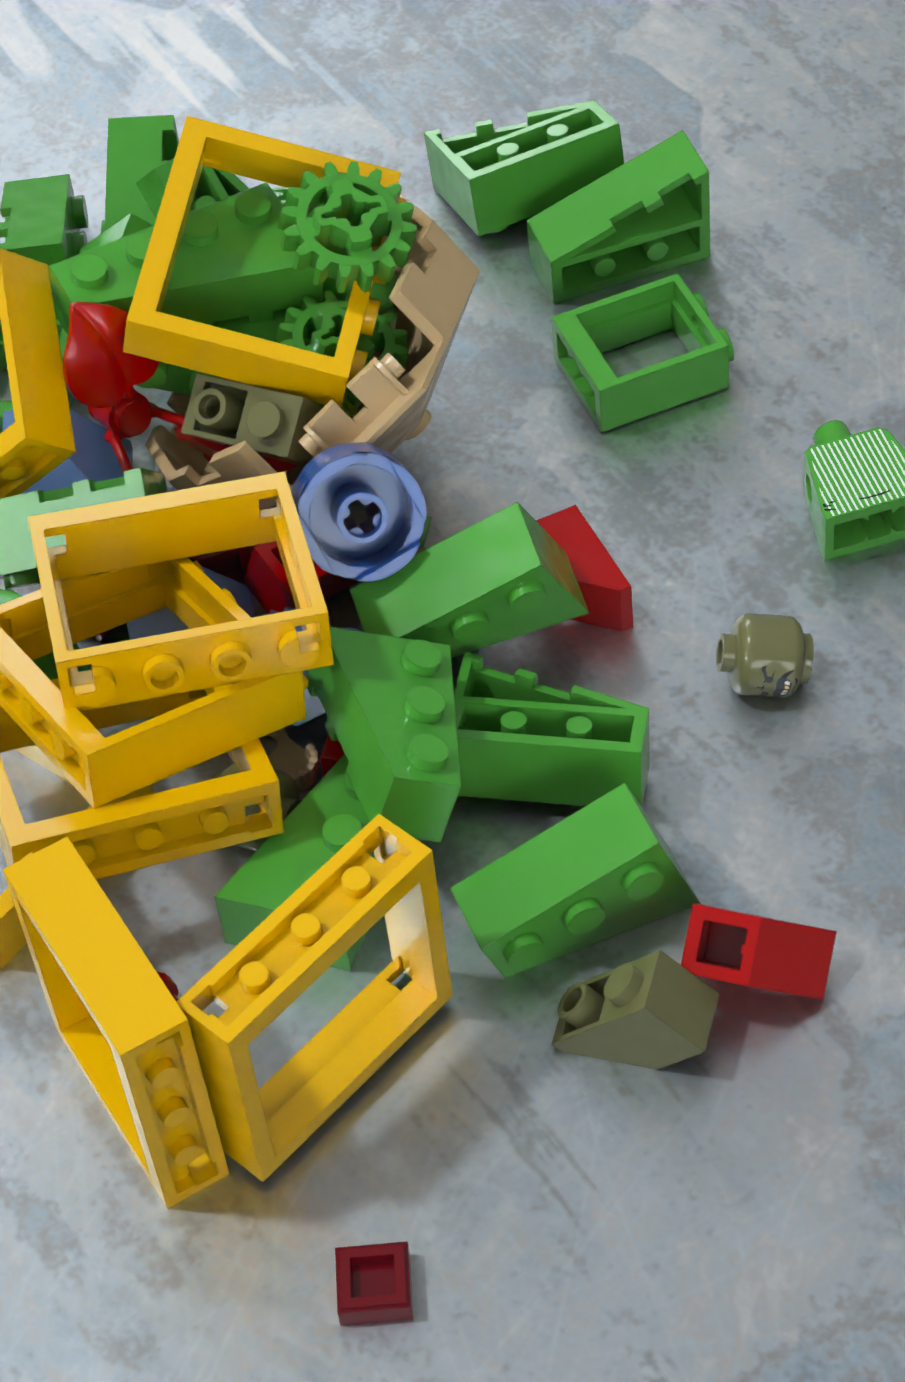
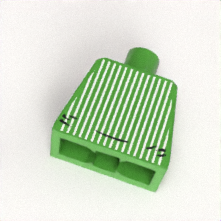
[803,420,905,561]

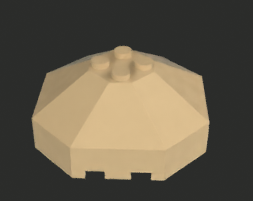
[145,194,480,510]

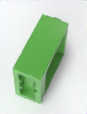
[551,273,734,433]

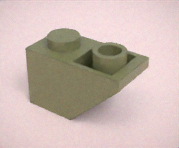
[181,373,324,467]
[551,950,719,1070]

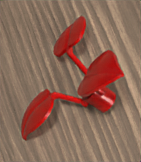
[63,302,244,472]

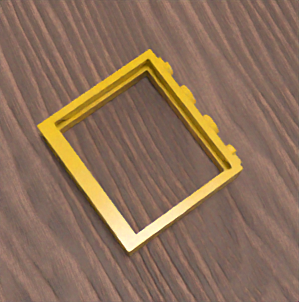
[123,116,407,407]
[0,248,76,498]
[28,471,334,712]
[0,557,308,809]
[0,678,284,879]
[176,814,453,1182]
[2,836,230,1209]

